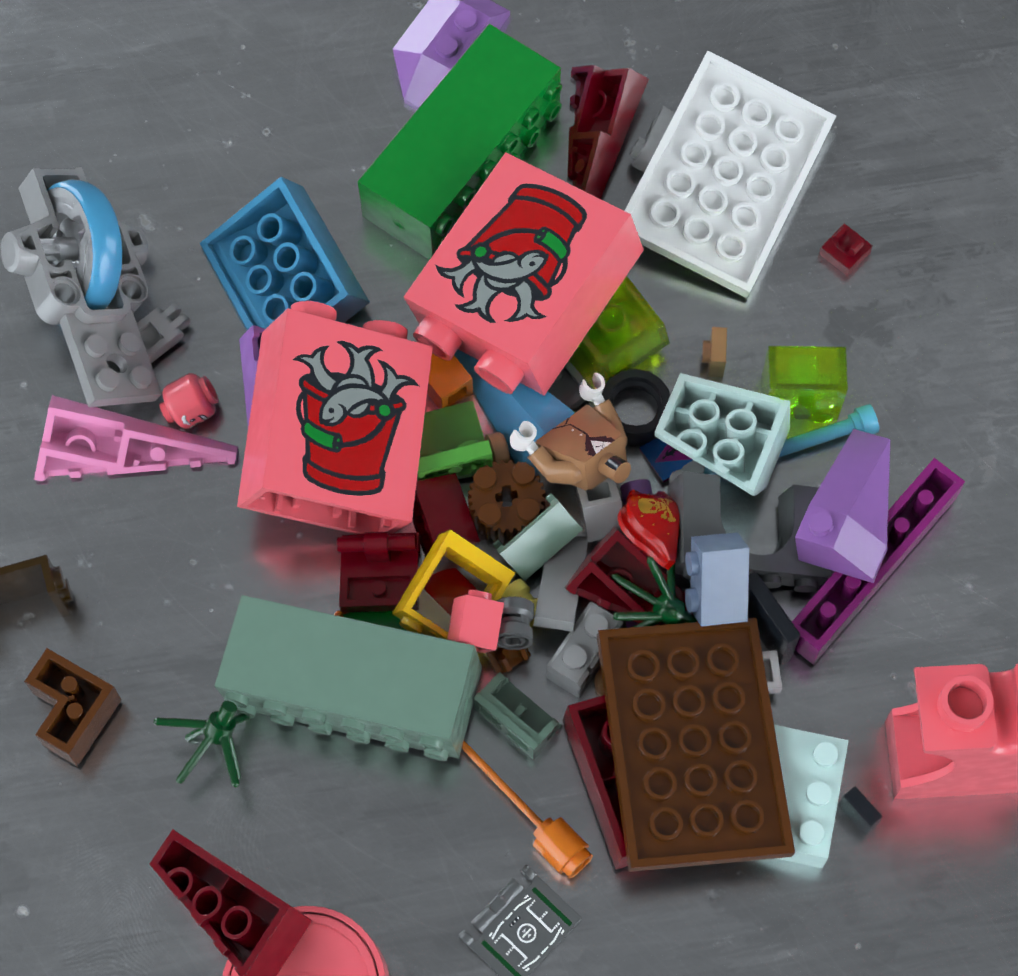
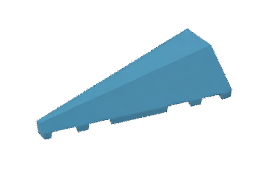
[454,349,575,473]

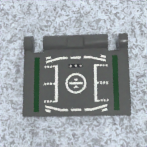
[458,865,582,976]

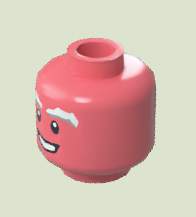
[159,373,219,429]

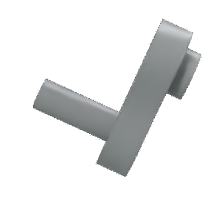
[629,105,675,172]

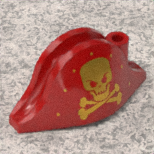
[617,489,680,570]

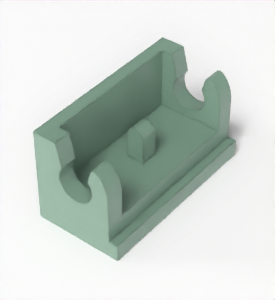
[492,493,583,581]
[473,672,563,760]

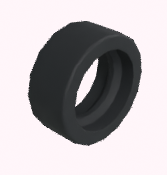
[602,369,670,446]

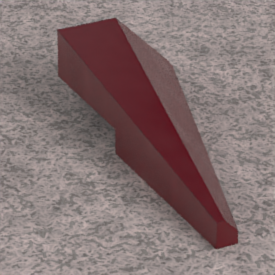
[567,65,649,199]
[565,526,698,626]

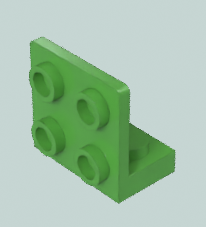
[417,401,493,481]

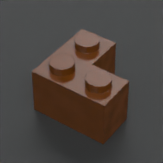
[24,648,122,767]

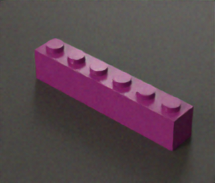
[792,458,965,665]

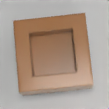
[702,327,727,377]

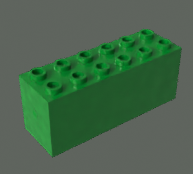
[358,24,562,260]

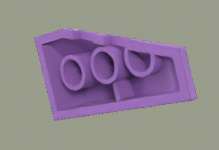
[795,429,890,583]

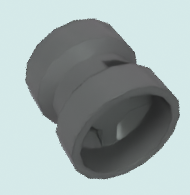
[497,596,534,650]

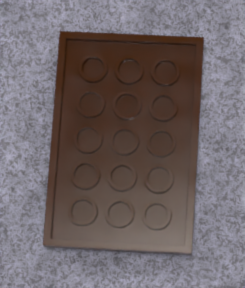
[597,618,795,872]

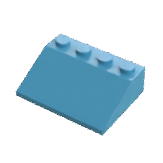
[200,177,370,330]

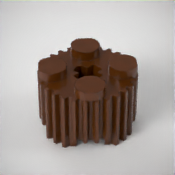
[468,460,546,546]

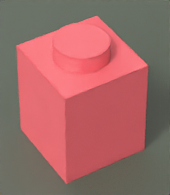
[447,590,504,653]

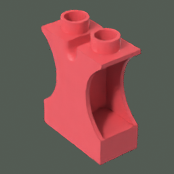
[885,664,1018,799]

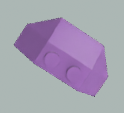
[393,0,510,110]

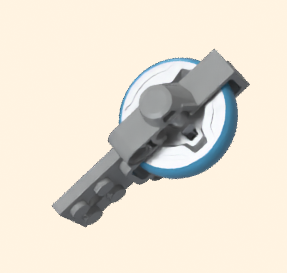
[0,167,162,407]

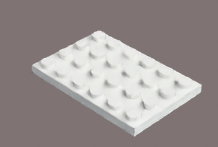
[625,51,836,298]

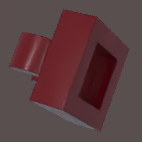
[819,223,873,276]

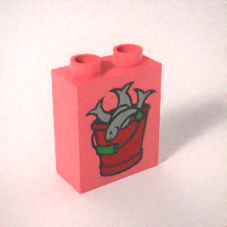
[404,152,644,396]
[237,301,433,534]

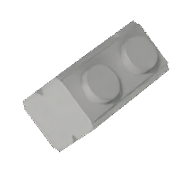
[546,602,623,698]

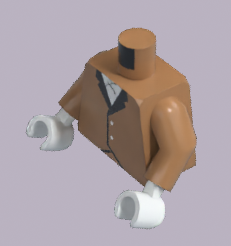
[510,373,631,491]

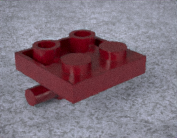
[337,531,421,613]

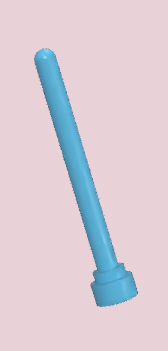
[704,404,879,477]

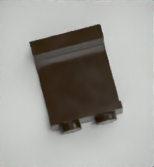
[0,554,73,617]

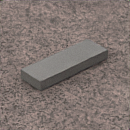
[534,536,588,632]

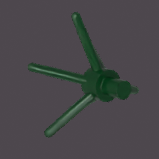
[612,557,697,627]
[154,701,250,788]

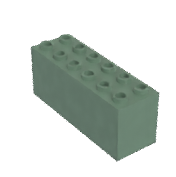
[215,595,483,761]

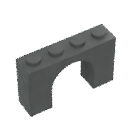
[670,471,832,592]

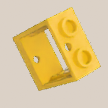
[392,530,515,639]

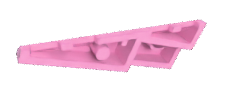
[34,395,238,481]

